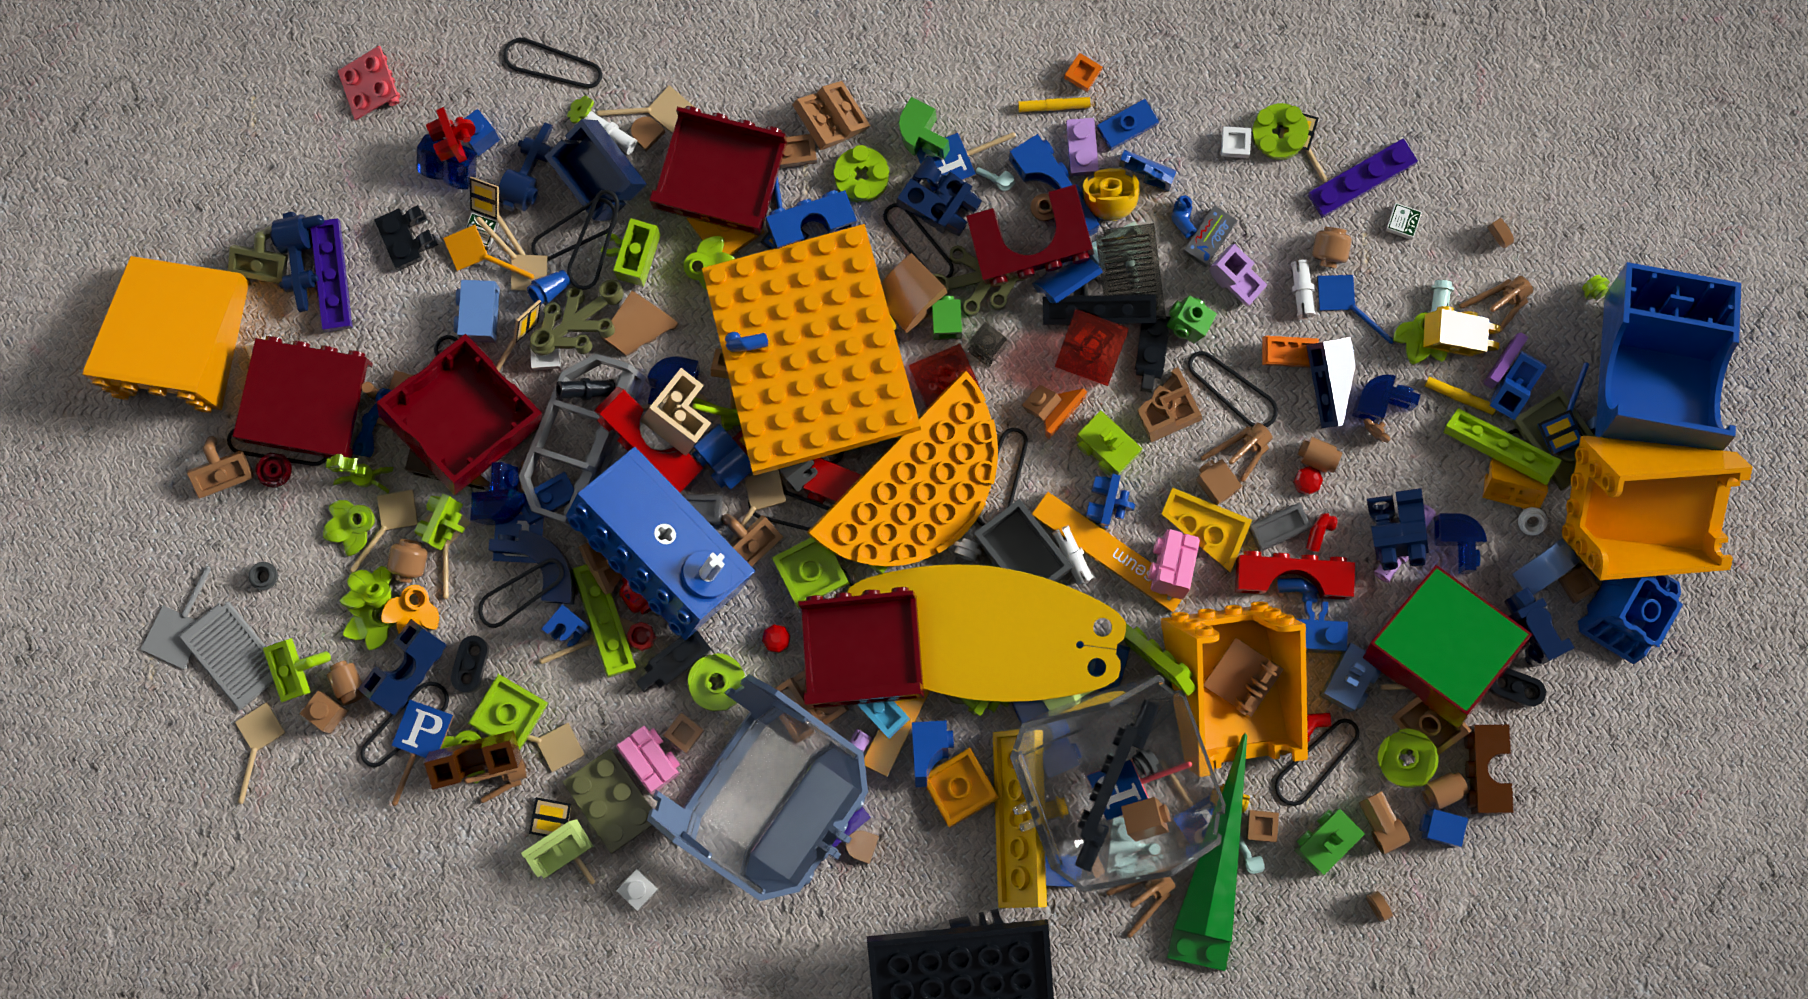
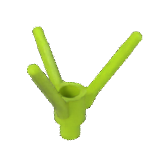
[692,397,741,431]

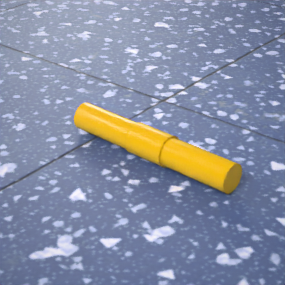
[1018,97,1091,112]
[1424,376,1496,415]

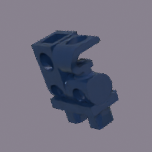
[896,156,982,236]
[1367,488,1429,571]
[1504,587,1575,667]

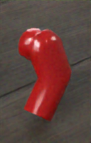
[1306,513,1338,552]
[1307,713,1331,742]

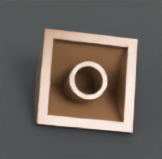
[1391,695,1472,755]

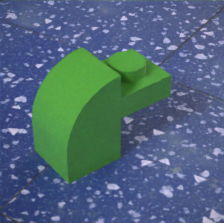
[899,97,950,159]

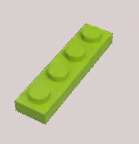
[1443,408,1562,485]
[572,564,636,678]
[1124,623,1197,696]

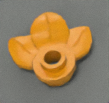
[381,585,439,634]

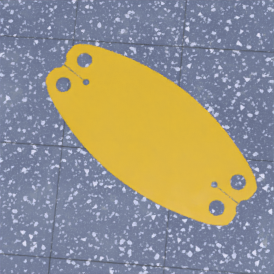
[848,564,1126,702]

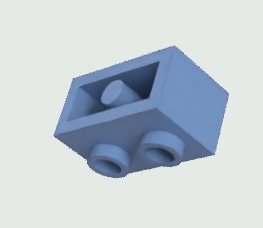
[454,280,500,343]

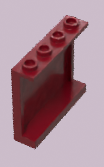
[650,106,787,236]
[233,336,373,458]
[798,587,924,709]

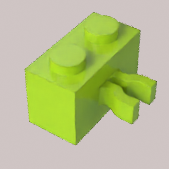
[601,218,661,287]
[1076,410,1143,476]

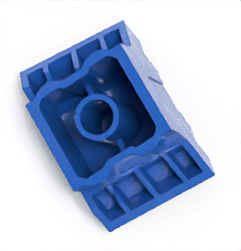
[1578,575,1683,665]

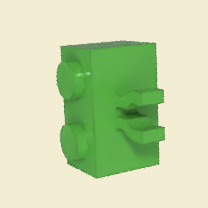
[1294,808,1365,876]

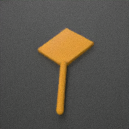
[443,225,534,279]

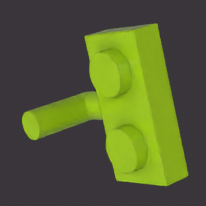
[263,638,331,703]

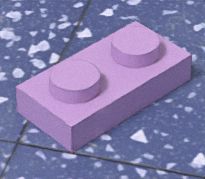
[1066,118,1099,176]

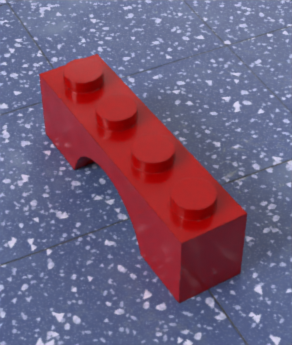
[594,386,703,492]
[1235,551,1355,600]

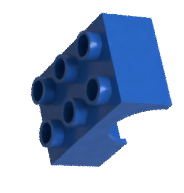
[1595,262,1741,451]

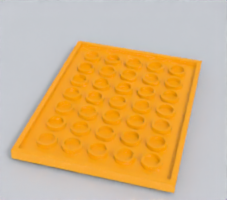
[702,224,921,476]

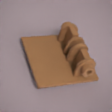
[1204,637,1284,716]

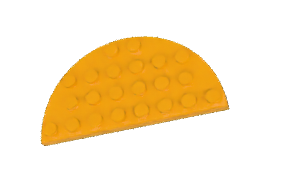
[807,371,998,566]

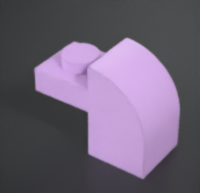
[1209,244,1267,306]

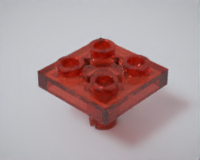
[909,343,982,408]

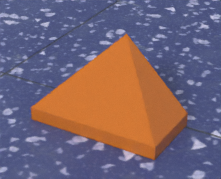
[1044,388,1087,440]

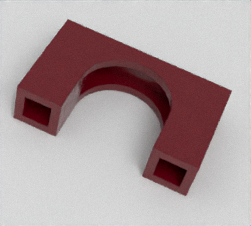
[966,185,1095,287]

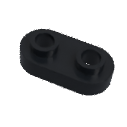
[451,635,489,693]
[1489,668,1546,707]

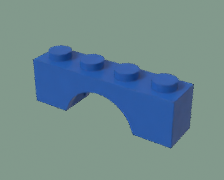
[1009,134,1100,237]

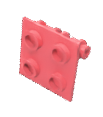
[338,46,401,120]

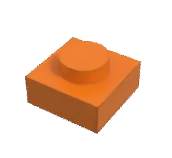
[1064,53,1103,93]

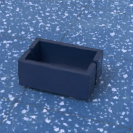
[545,119,647,221]

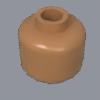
[1312,226,1352,268]
[387,539,428,583]

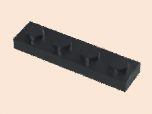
[1042,294,1157,325]

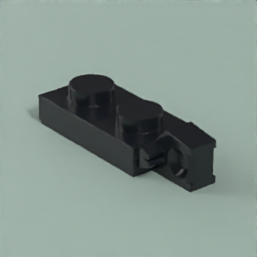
[1135,315,1171,393]
[636,631,712,693]

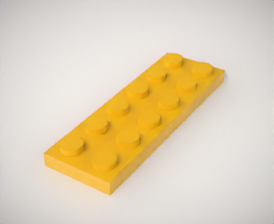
[993,728,1047,908]

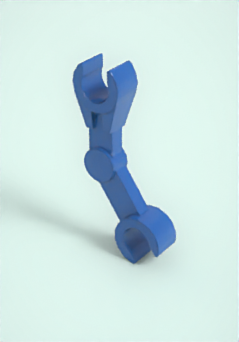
[352,388,392,458]

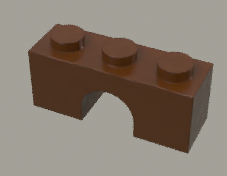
[1464,724,1514,814]
[424,730,522,790]

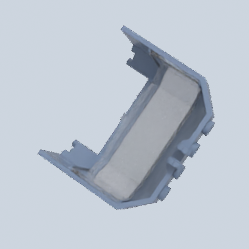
[647,674,868,901]

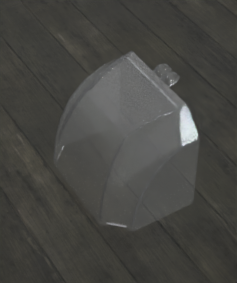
[1010,675,1226,892]

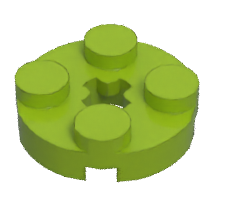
[1252,103,1309,160]
[834,145,889,203]
[688,653,746,712]
[1378,728,1438,788]

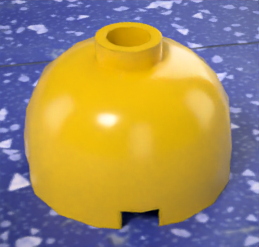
[1083,168,1139,221]

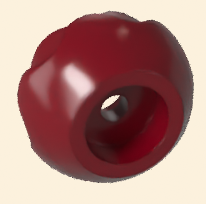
[255,452,292,488]

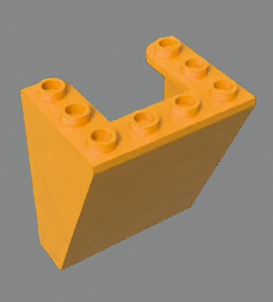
[83,256,249,413]
[1562,436,1753,580]
[1161,601,1308,776]

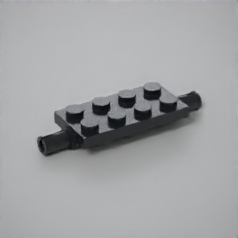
[1075,699,1160,872]

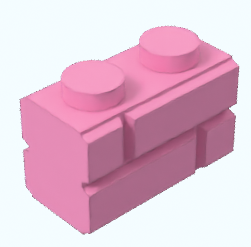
[1148,529,1200,599]
[616,726,681,794]

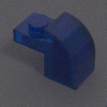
[647,356,700,405]
[1352,374,1421,424]
[470,462,526,526]
[1434,513,1487,574]

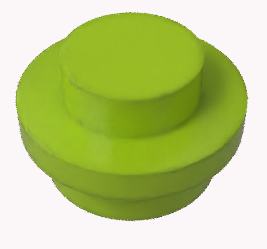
[1582,274,1610,300]

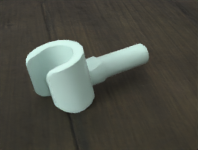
[976,167,1015,192]
[1239,835,1265,874]

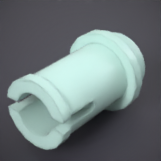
[1431,280,1454,312]

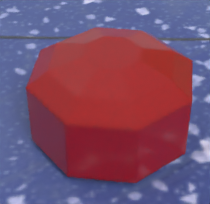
[1293,466,1323,496]
[626,622,656,651]
[762,624,791,654]

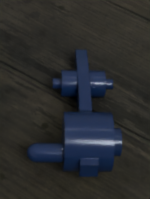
[485,122,553,212]
[270,212,325,312]

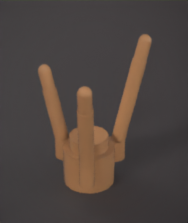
[1459,276,1533,333]
[1201,422,1273,482]
[464,758,527,803]
[1106,869,1176,938]

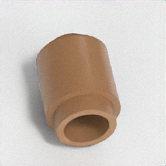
[1297,436,1342,473]
[327,660,365,706]
[1422,772,1469,810]

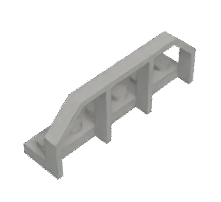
[518,354,646,532]

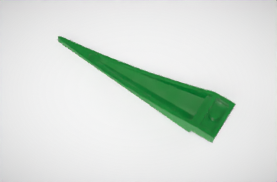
[1166,733,1247,971]

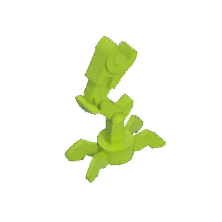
[326,454,394,494]

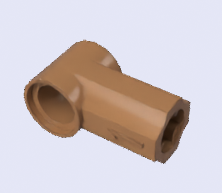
[1358,791,1410,855]

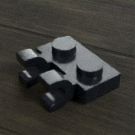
[374,205,439,271]

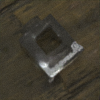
[967,322,1008,368]

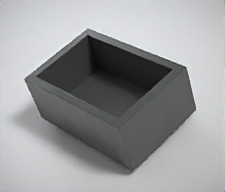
[973,498,1073,582]

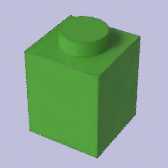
[932,296,962,340]

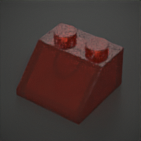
[1055,309,1129,386]

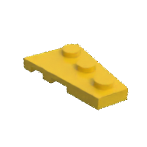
[1161,487,1252,573]

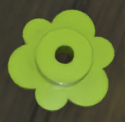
[567,95,594,124]

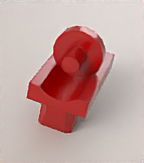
[426,107,476,163]

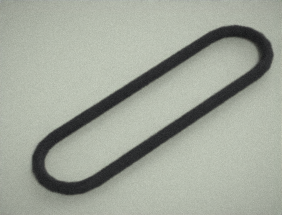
[883,203,954,278]

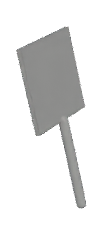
[141,566,211,670]

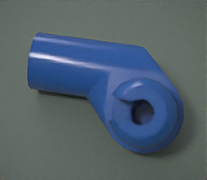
[1171,195,1197,238]
[725,332,768,352]
[1278,578,1319,604]

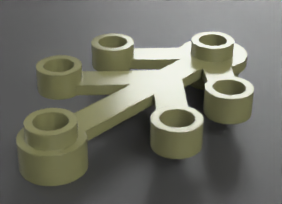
[933,245,1028,317]
[530,279,624,356]

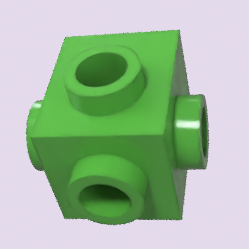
[1166,295,1217,344]

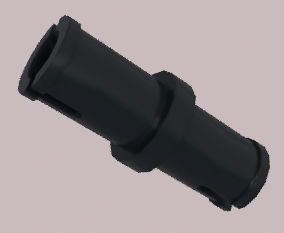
[556,378,616,400]

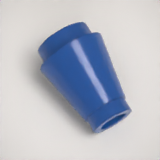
[527,270,571,305]

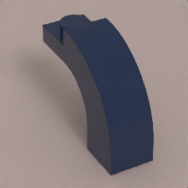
[488,530,575,605]

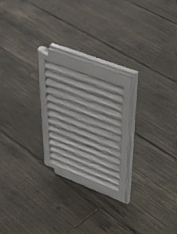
[178,602,274,711]

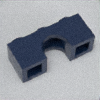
[358,619,447,716]

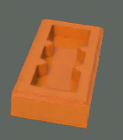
[1262,336,1319,368]

